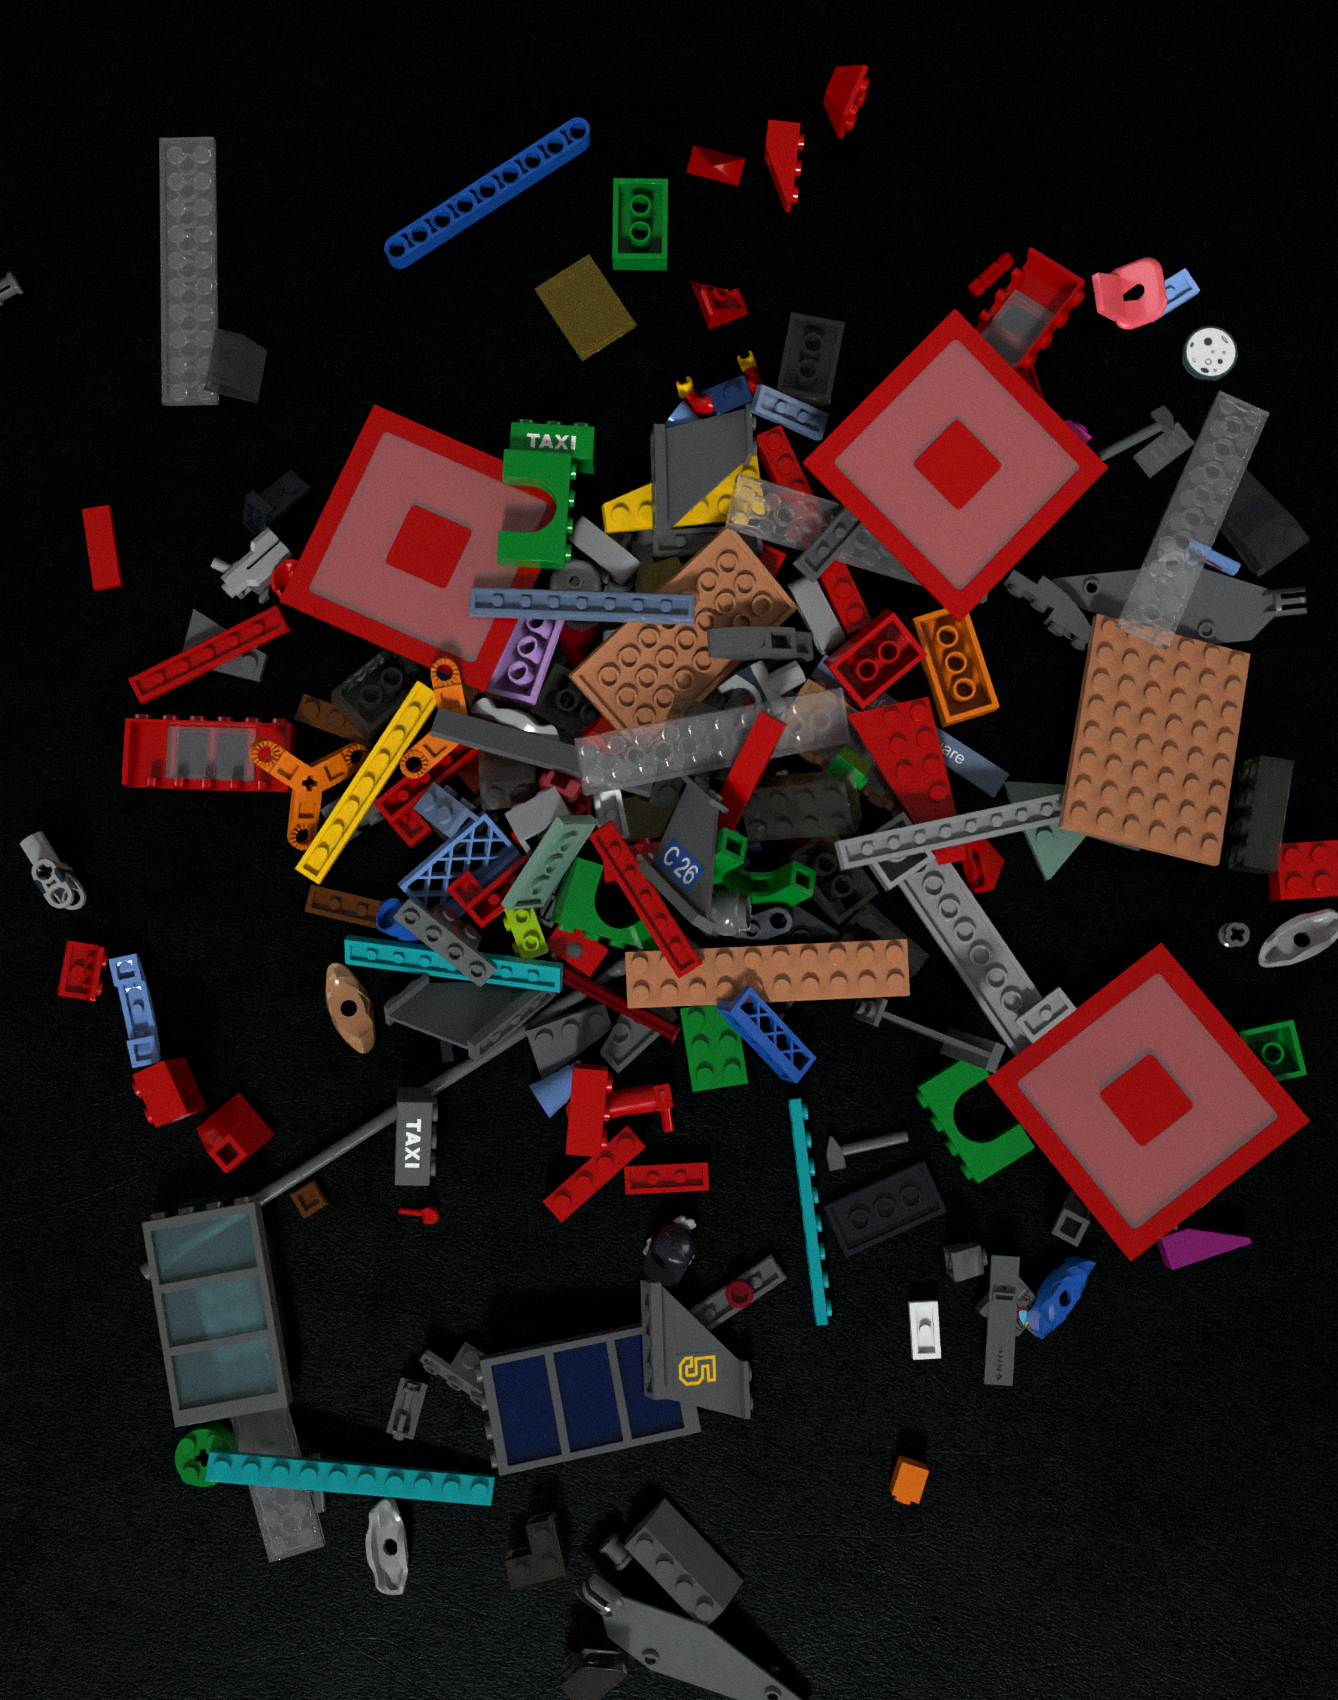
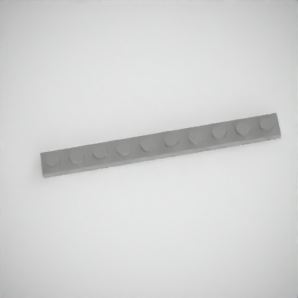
[835,793,1064,871]

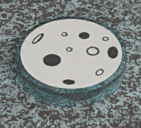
[1182,326,1238,381]

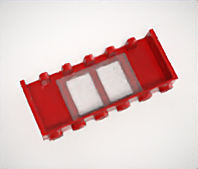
[975,247,1085,375]
[122,714,297,793]

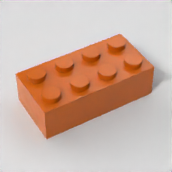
[909,608,1000,728]

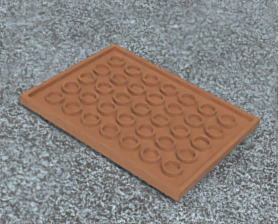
[1058,614,1250,866]

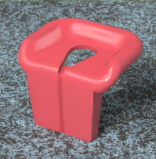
[1092,257,1167,330]

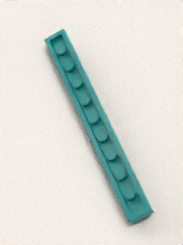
[205,1449,495,1506]

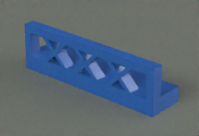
[715,985,816,1084]

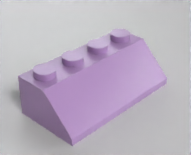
[486,619,565,709]

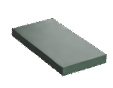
[501,815,598,910]

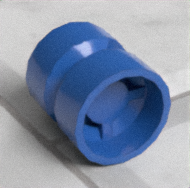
[376,898,421,944]

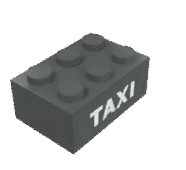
[395,1087,438,1186]

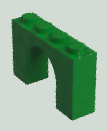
[497,449,577,570]
[713,827,816,916]
[550,857,672,952]
[915,1060,1035,1183]

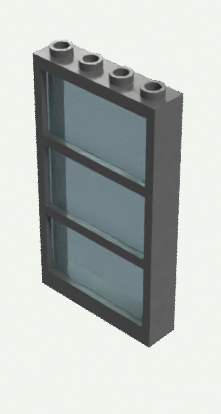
[142,1196,293,1427]

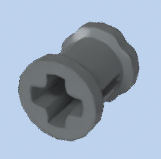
[0,271,24,306]
[1218,922,1250,947]
[598,1532,633,1571]

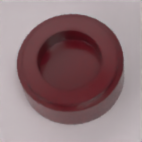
[725,1279,754,1309]

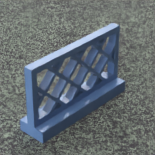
[397,810,523,918]

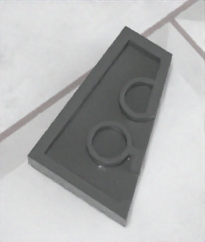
[182,609,268,683]
[600,1007,679,1073]

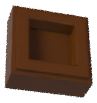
[290,1179,329,1219]

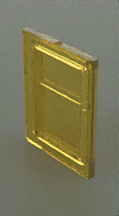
[535,254,636,361]

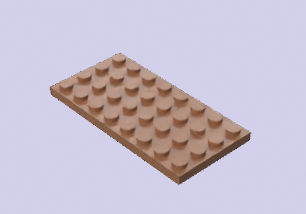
[568,525,798,758]

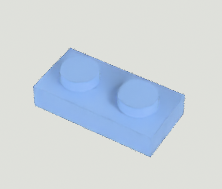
[1138,268,1200,322]

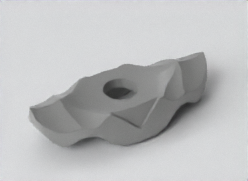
[469,697,560,742]
[1258,909,1338,968]
[365,1497,408,1595]

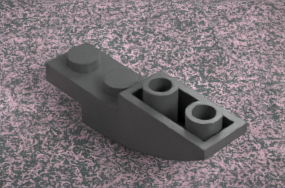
[1004,570,1091,651]
[707,626,814,662]

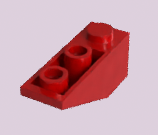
[764,120,805,212]

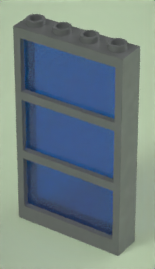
[474,1322,701,1476]

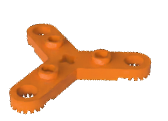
[400,658,511,779]
[249,738,370,850]

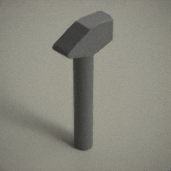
[1097,406,1175,461]
[826,1131,909,1171]

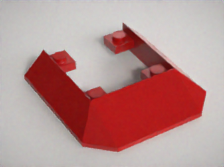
[373,717,592,929]

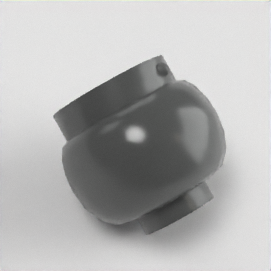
[710,889,752,936]

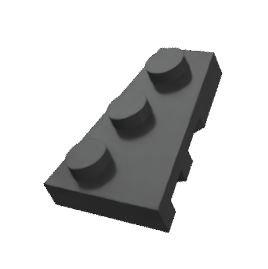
[524,1002,613,1079]

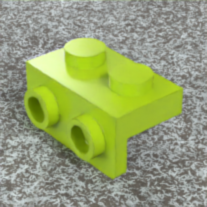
[502,908,549,959]

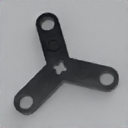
[669,901,794,948]

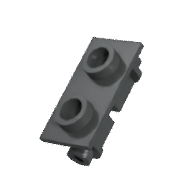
[386,1377,428,1440]

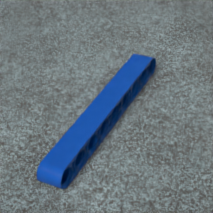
[384,117,591,269]

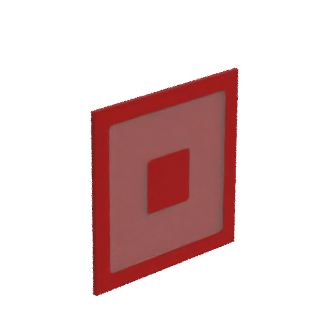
[802,309,1109,622]
[279,404,576,693]
[985,943,1310,1262]

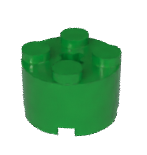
[175,1422,239,1487]

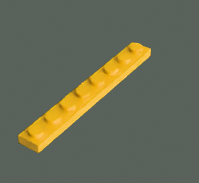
[295,680,437,884]

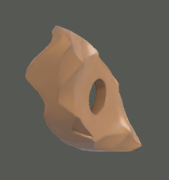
[325,962,376,1054]

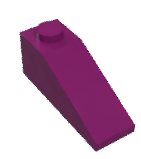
[1157,1225,1252,1270]

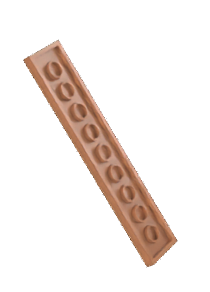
[625,939,910,1008]

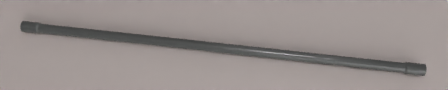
[140,950,633,1280]

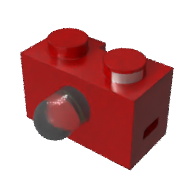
[546,925,609,977]

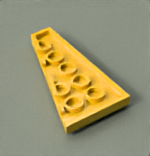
[601,437,765,533]

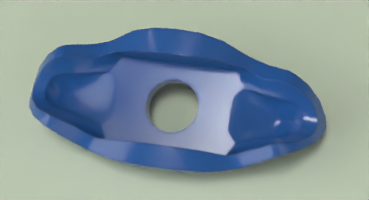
[1026,1257,1096,1339]

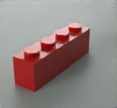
[543,1124,646,1223]

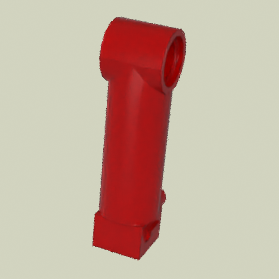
[566,1082,674,1133]

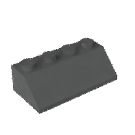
[624,1498,744,1626]

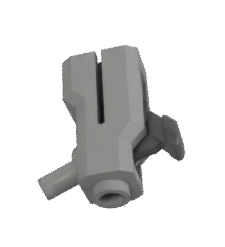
[211,527,296,605]

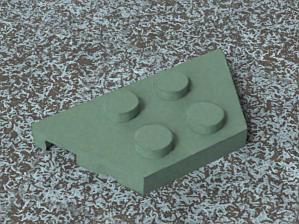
[1003,781,1087,881]

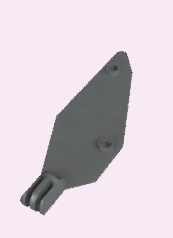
[1052,564,1307,644]
[575,1572,803,1700]

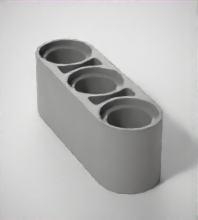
[567,515,641,585]
[786,576,847,655]

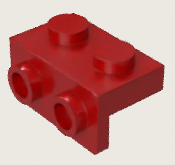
[57,940,108,1002]

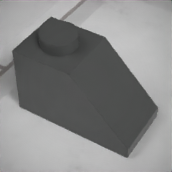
[943,1242,988,1282]

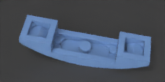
[108,953,161,1068]

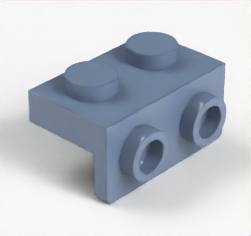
[413,782,480,838]

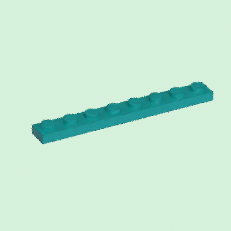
[344,935,563,993]
[788,1097,832,1326]

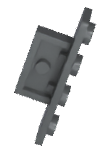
[394,897,497,987]
[419,1341,520,1423]

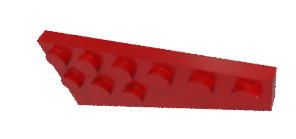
[846,696,967,866]

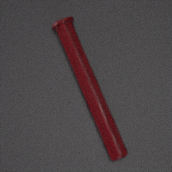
[563,965,682,1044]

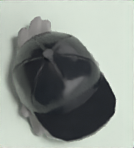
[643,1216,696,1286]

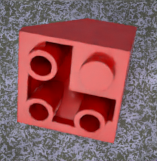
[823,65,870,139]
[196,1092,275,1174]

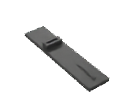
[984,1255,1020,1386]

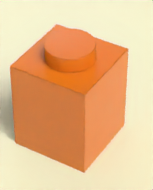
[889,1455,929,1505]

